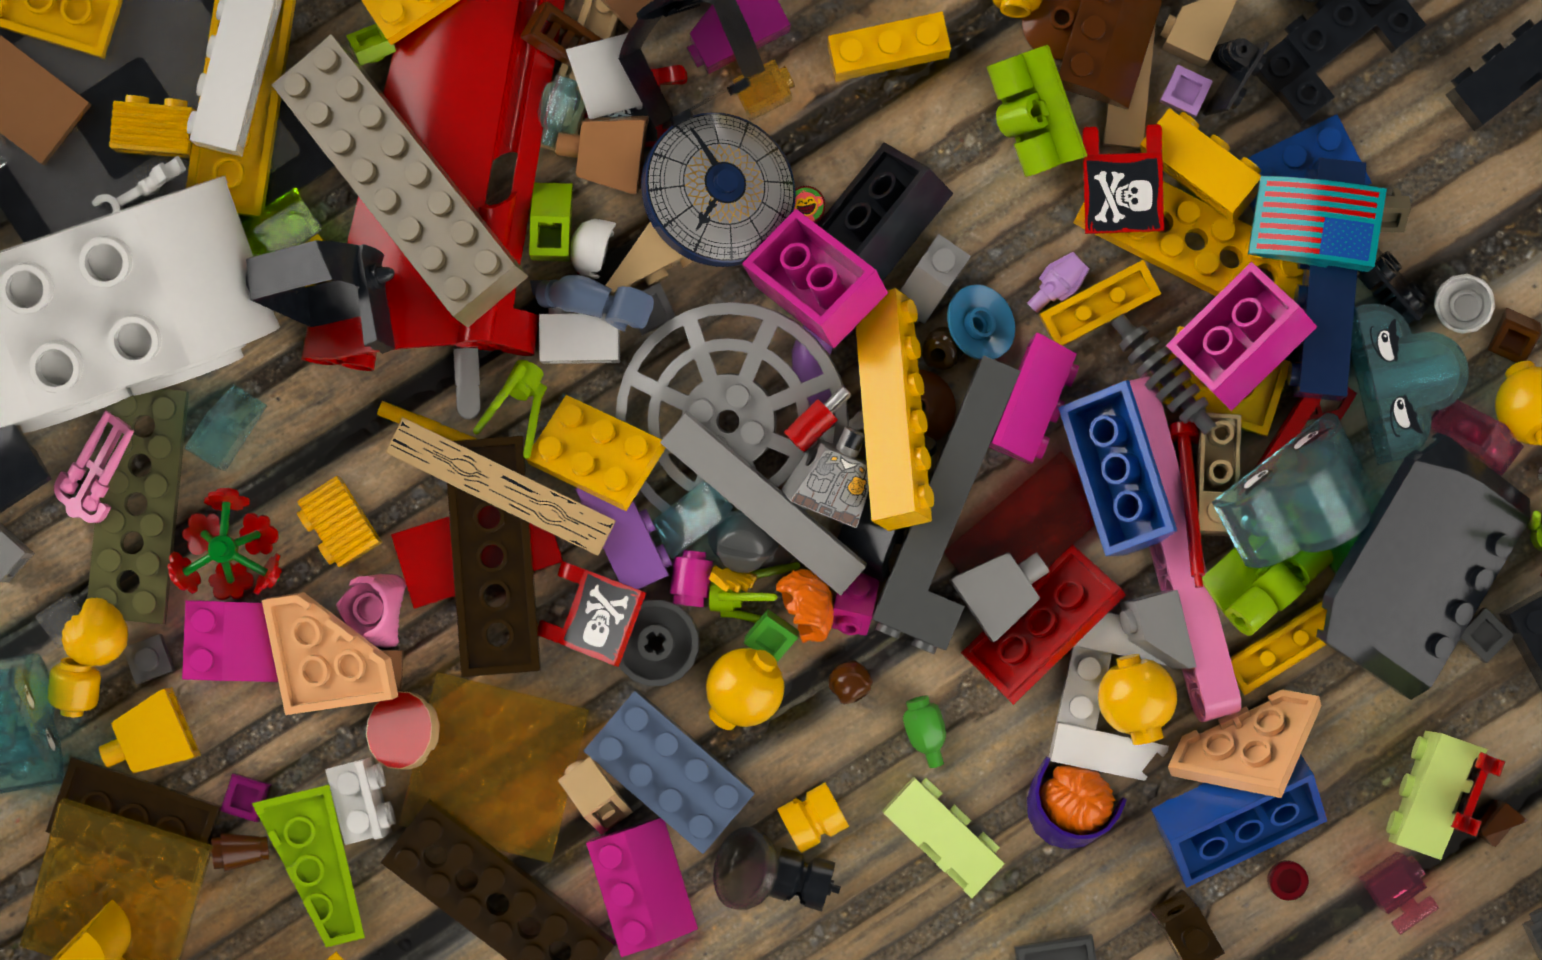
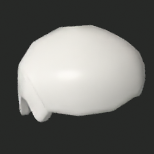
[570,219,616,279]
[1434,274,1495,334]

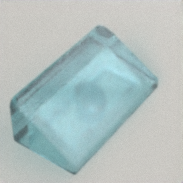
[652,481,733,559]

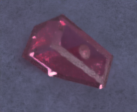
[1425,395,1524,477]

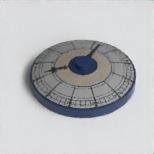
[641,112,796,267]

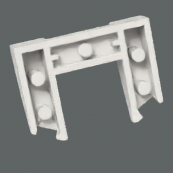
[1049,613,1169,781]

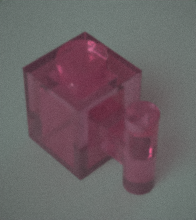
[1359,852,1439,935]

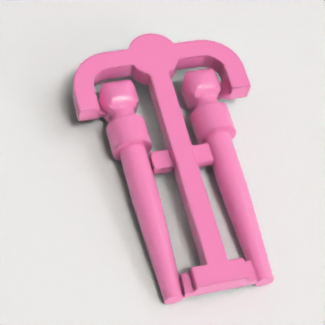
[54,411,134,523]

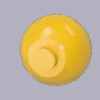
[1495,361,1542,446]
[706,648,785,730]
[1098,654,1177,745]

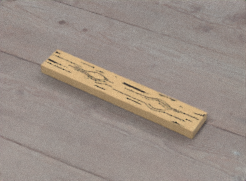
[385,417,616,556]

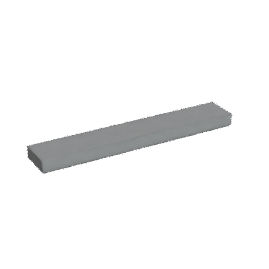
[660,411,867,596]

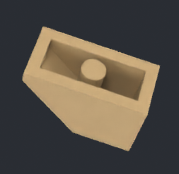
[1160,0,1237,68]
[558,757,633,835]

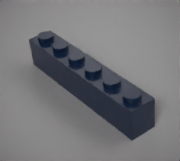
[1287,158,1367,401]

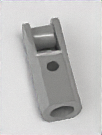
[454,348,481,420]

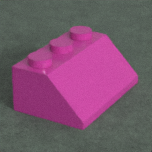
[988,333,1079,465]
[586,818,698,957]

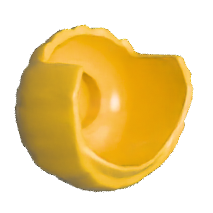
[61,598,128,666]

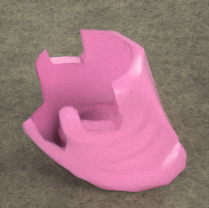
[336,574,407,649]

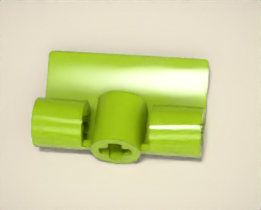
[986,45,1087,177]
[1202,506,1333,636]

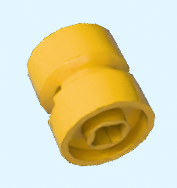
[777,782,850,853]

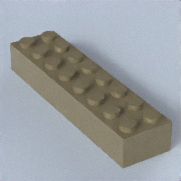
[271,34,529,327]

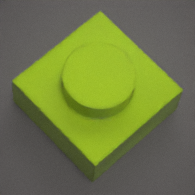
[346,24,396,66]

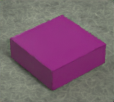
[220,773,272,823]

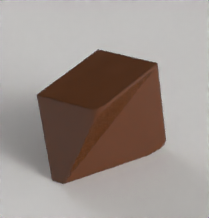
[1477,800,1528,847]

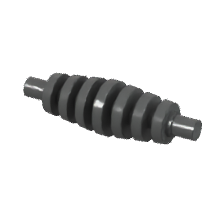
[1112,314,1217,435]

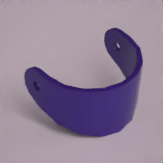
[1027,756,1127,849]

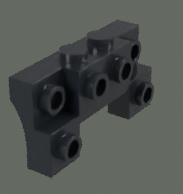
[1256,0,1426,125]

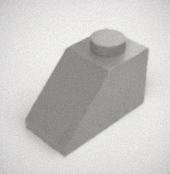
[900,234,971,324]
[1120,590,1196,669]

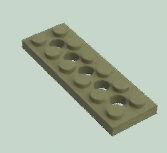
[87,389,189,624]

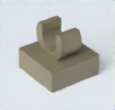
[1380,188,1411,232]

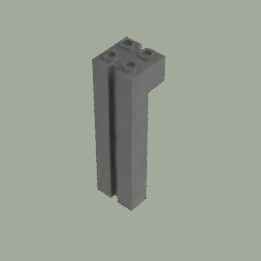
[871,356,1020,654]

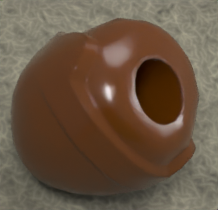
[829,660,873,705]

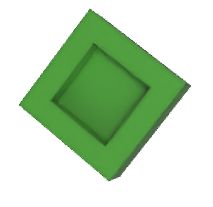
[744,609,799,662]

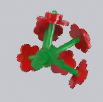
[167,488,282,600]

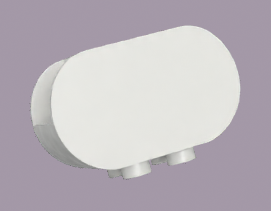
[0,176,280,433]

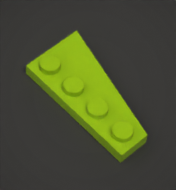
[252,784,365,948]

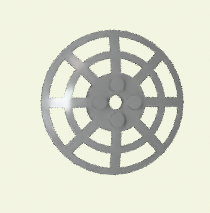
[615,302,849,534]

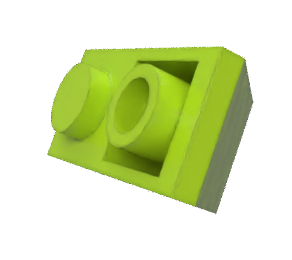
[529,183,573,262]

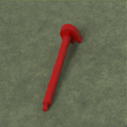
[1168,421,1205,588]

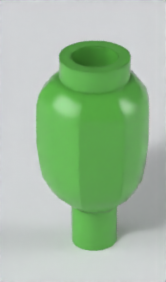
[903,695,946,768]

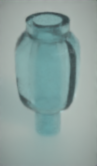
[538,74,581,147]

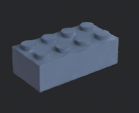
[583,690,755,854]

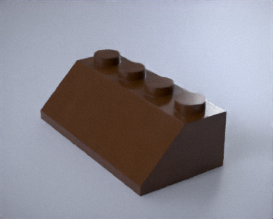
[1058,0,1162,110]

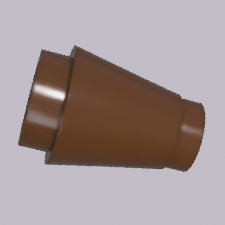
[211,833,269,872]

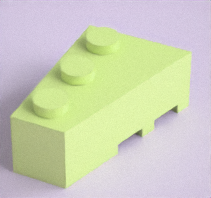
[1386,730,1488,860]
[882,777,1005,898]

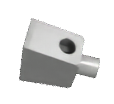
[949,552,1049,642]

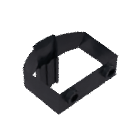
[618,0,766,127]
[246,240,395,354]

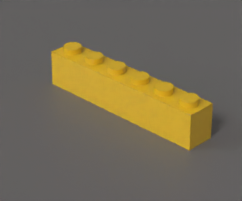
[856,288,934,531]

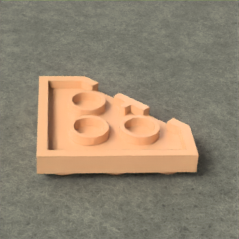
[262,592,398,715]
[1168,689,1322,798]

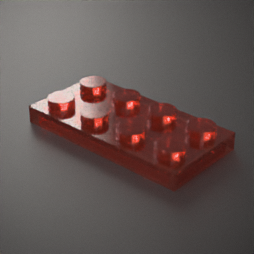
[944,451,1095,573]

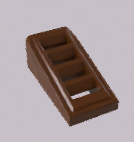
[520,1,603,68]

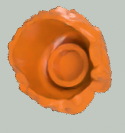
[776,569,834,643]
[1039,764,1116,835]

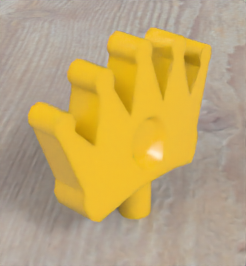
[709,565,757,593]

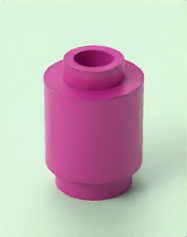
[670,550,713,607]

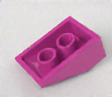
[182,600,278,682]

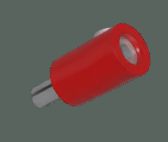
[783,387,851,453]

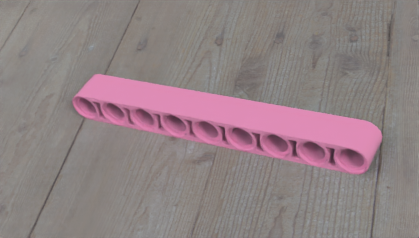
[1112,376,1241,723]

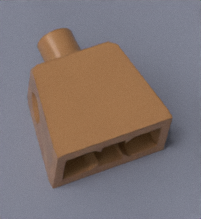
[556,116,649,194]

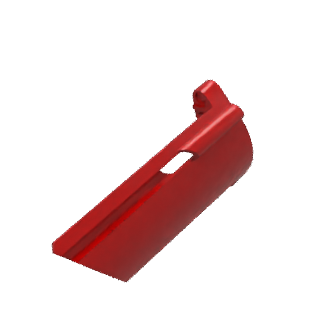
[301,0,565,371]

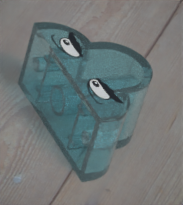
[1351,304,1469,465]
[1212,412,1372,568]
[0,653,64,794]

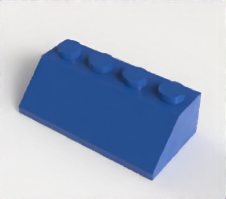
[1058,380,1178,557]
[1151,754,1327,888]

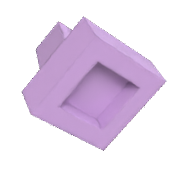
[1159,65,1213,119]

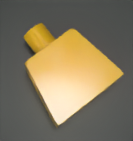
[99,687,201,773]

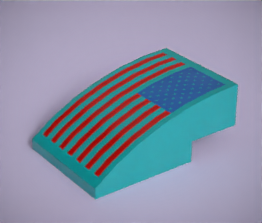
[1248,176,1387,272]

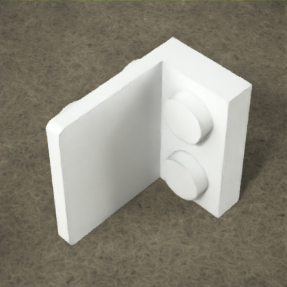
[325,757,396,845]

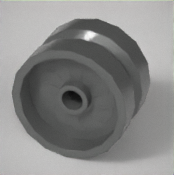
[619,600,700,686]

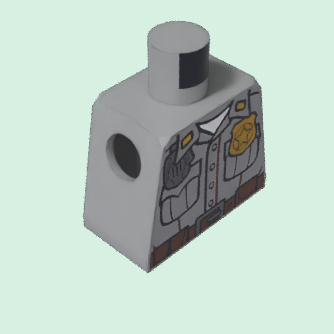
[782,426,869,528]

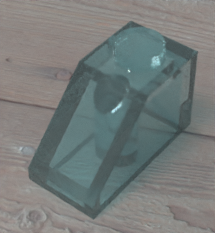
[185,384,267,471]

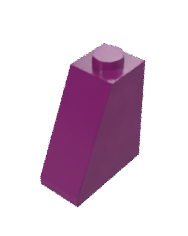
[687,0,791,74]

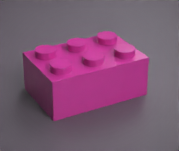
[742,209,888,348]
[1166,262,1317,411]

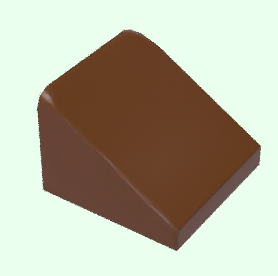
[1488,308,1542,363]

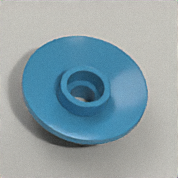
[947,285,1015,360]

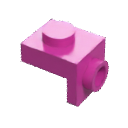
[832,573,880,636]

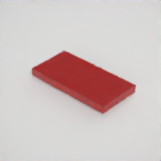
[391,506,563,609]
[961,544,1126,705]

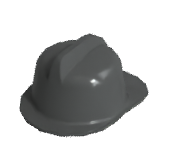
[708,511,795,573]

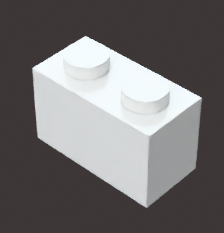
[539,307,620,364]

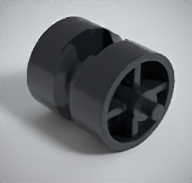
[763,847,841,912]

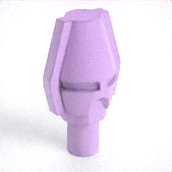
[1027,252,1090,313]

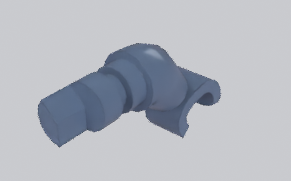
[530,275,654,332]

